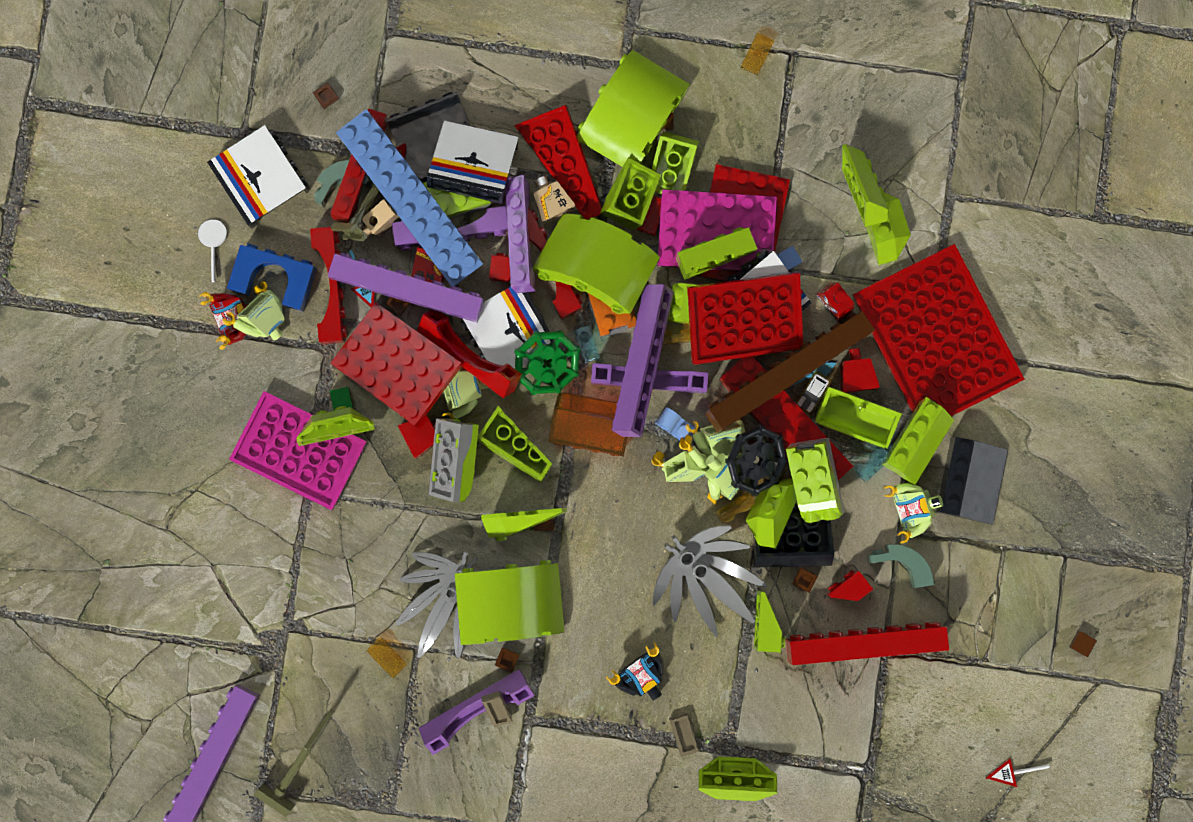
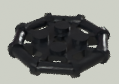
[725,424,788,496]

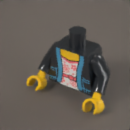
[606,642,664,701]

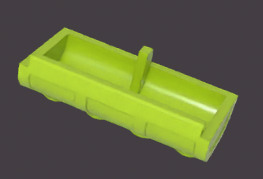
[815,386,902,449]

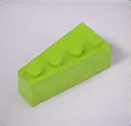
[676,227,757,280]
[477,406,552,483]

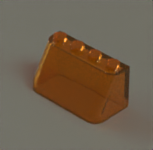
[548,392,628,457]

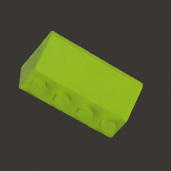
[842,144,890,227]
[881,397,954,485]

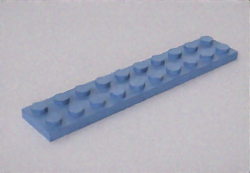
[336,109,483,286]

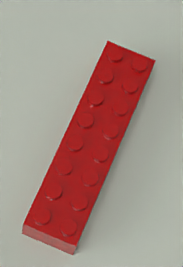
[719,356,854,480]
[785,621,949,665]

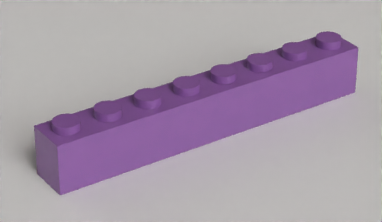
[328,253,484,323]
[612,284,674,437]
[163,684,259,822]

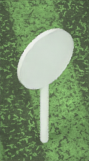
[198,219,227,283]

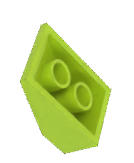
[652,131,700,194]
[600,158,661,230]
[754,590,785,653]

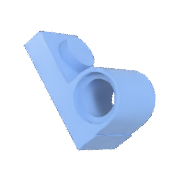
[655,407,695,441]

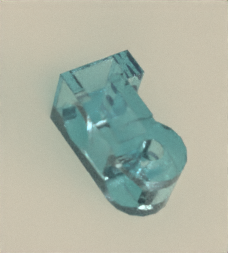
[573,325,600,363]
[851,448,888,482]

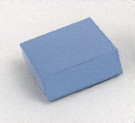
[777,246,802,270]

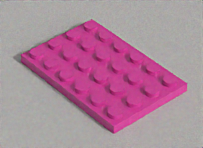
[657,189,777,271]
[229,391,367,511]

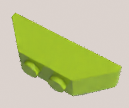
[866,192,911,266]
[296,406,375,446]
[746,478,797,548]
[698,756,777,801]

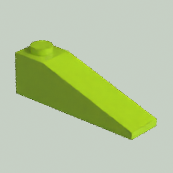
[481,508,567,541]

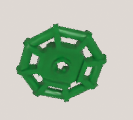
[514,330,581,396]

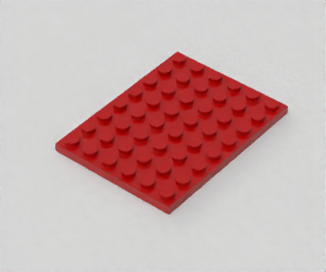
[852,244,1025,416]

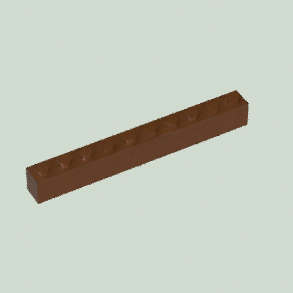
[705,312,875,433]

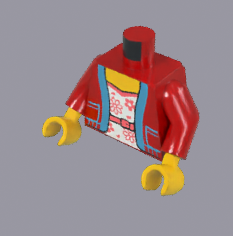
[199,292,249,350]

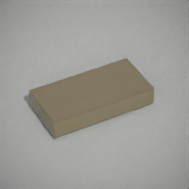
[481,691,513,727]
[669,713,699,757]

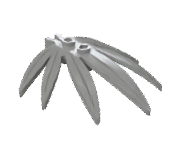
[652,525,767,637]
[396,552,478,658]

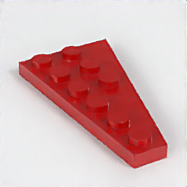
[514,105,602,220]

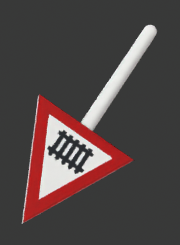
[986,758,1050,787]

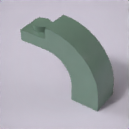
[314,160,372,207]
[867,544,934,588]

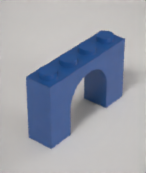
[227,243,317,312]

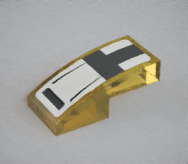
[795,371,832,415]

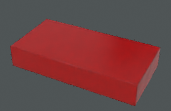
[637,195,661,237]

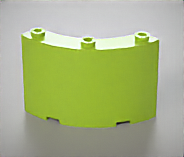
[577,49,690,167]
[532,214,660,314]
[455,560,565,645]

